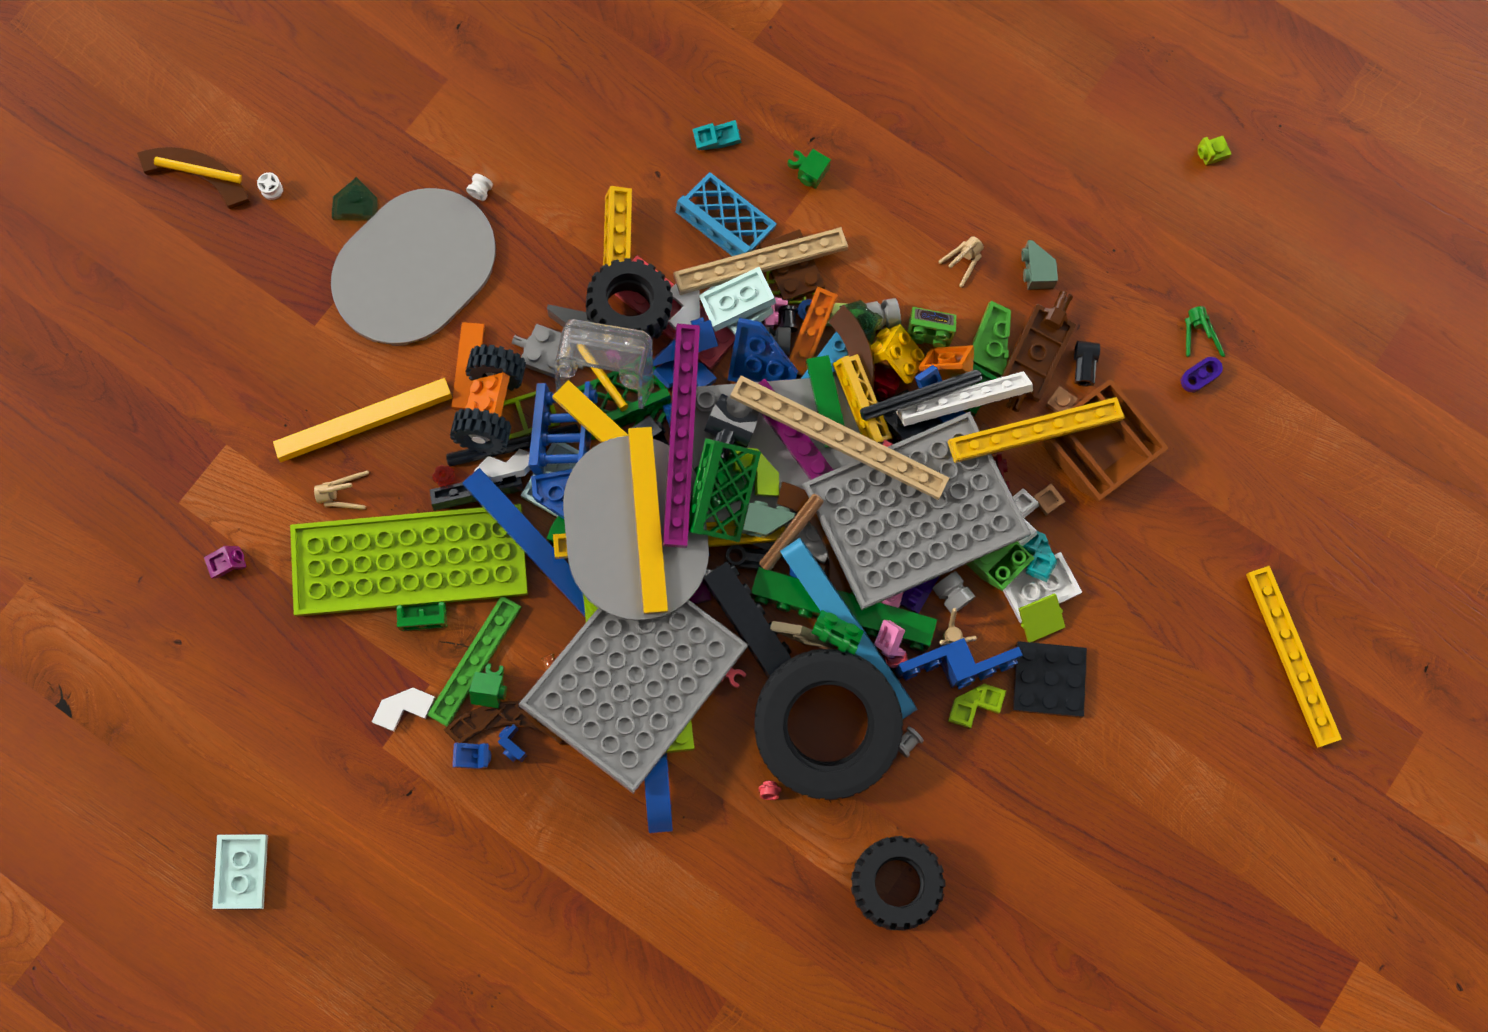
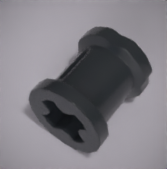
[778,305,798,333]

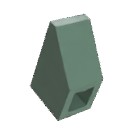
[1021,240,1058,290]
[742,501,795,538]

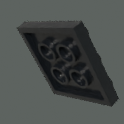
[1012,641,1087,718]

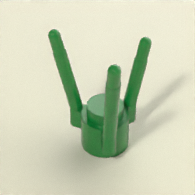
[1185,306,1225,357]

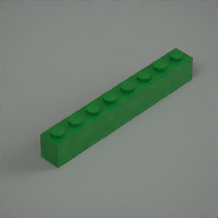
[750,567,937,651]

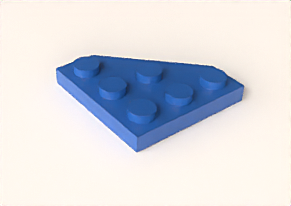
[728,318,798,382]
[531,469,573,519]

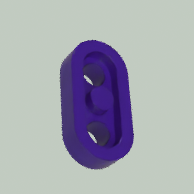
[1181,357,1223,392]

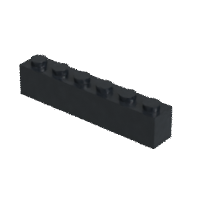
[703,562,792,679]

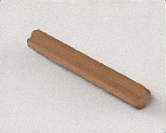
[760,494,824,570]

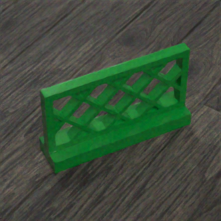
[577,356,672,441]
[688,438,761,542]

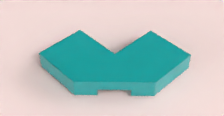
[1022,531,1057,582]

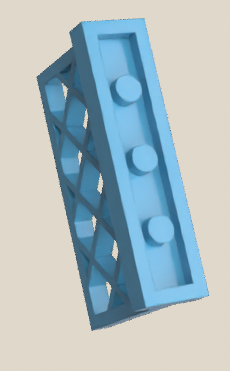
[675,172,777,256]

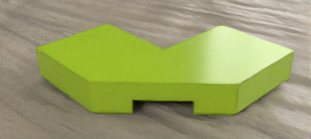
[733,448,779,497]
[948,684,1006,729]

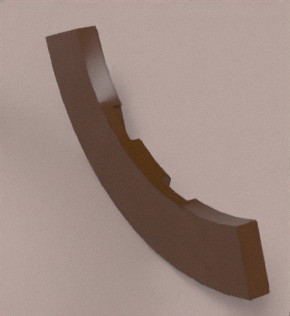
[137,147,250,209]
[829,305,875,400]
[776,481,851,593]
[444,701,564,745]

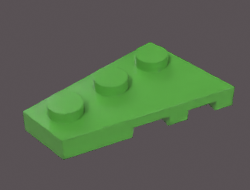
[972,301,1011,377]

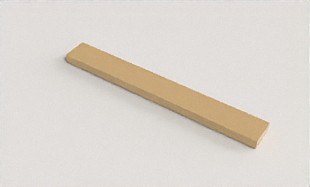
[673,227,848,295]

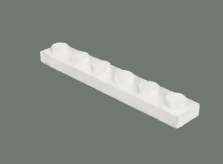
[896,371,1033,426]

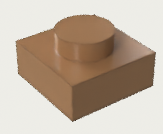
[1045,386,1078,413]
[1033,483,1065,516]

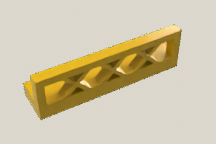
[603,186,632,266]
[833,354,892,443]

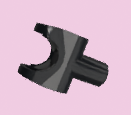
[704,394,759,465]

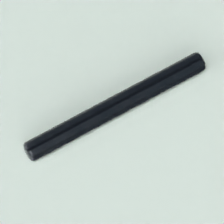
[860,370,982,421]
[446,424,580,466]

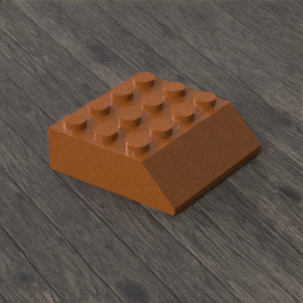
[1040,379,1169,502]

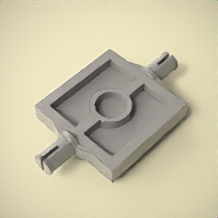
[512,324,586,380]

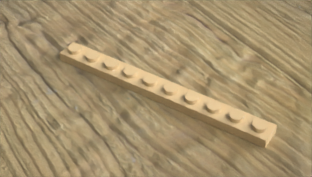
[730,376,949,500]

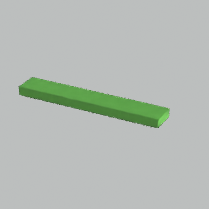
[427,597,522,727]

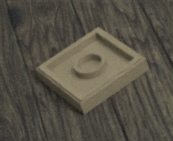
[770,621,835,649]

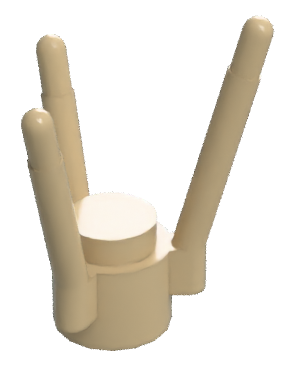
[939,237,984,288]
[314,471,369,510]
[939,608,977,646]

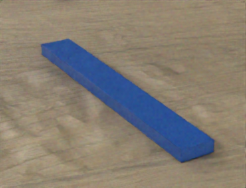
[462,468,585,617]

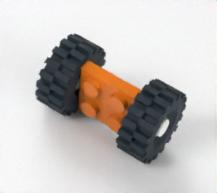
[450,344,526,454]

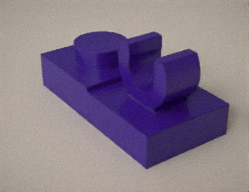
[900,576,939,614]

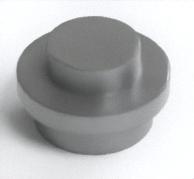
[695,389,717,412]

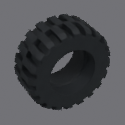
[586,258,673,348]
[851,836,946,930]

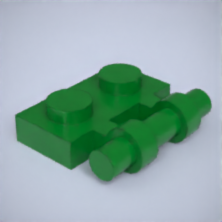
[811,610,864,655]

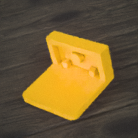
[871,324,925,384]

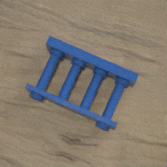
[528,381,598,475]

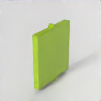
[1018,593,1065,642]

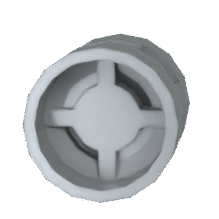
[864,298,901,332]
[932,571,976,613]

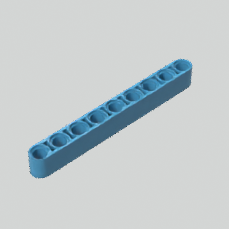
[780,538,918,719]

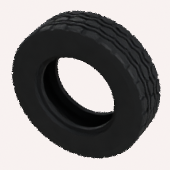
[754,648,903,800]

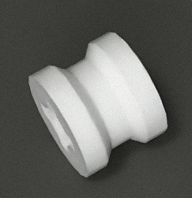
[257,173,283,200]
[466,174,493,201]

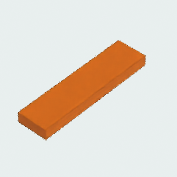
[789,287,838,377]
[452,322,485,410]

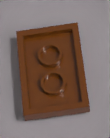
[759,229,825,302]

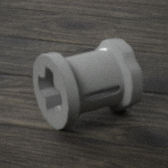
[899,726,924,758]

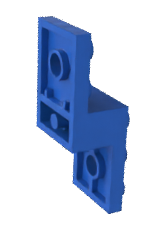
[894,638,1022,689]

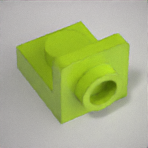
[1198,136,1232,165]

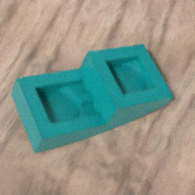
[693,120,742,150]

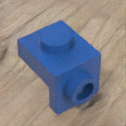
[498,724,528,763]
[453,743,491,769]

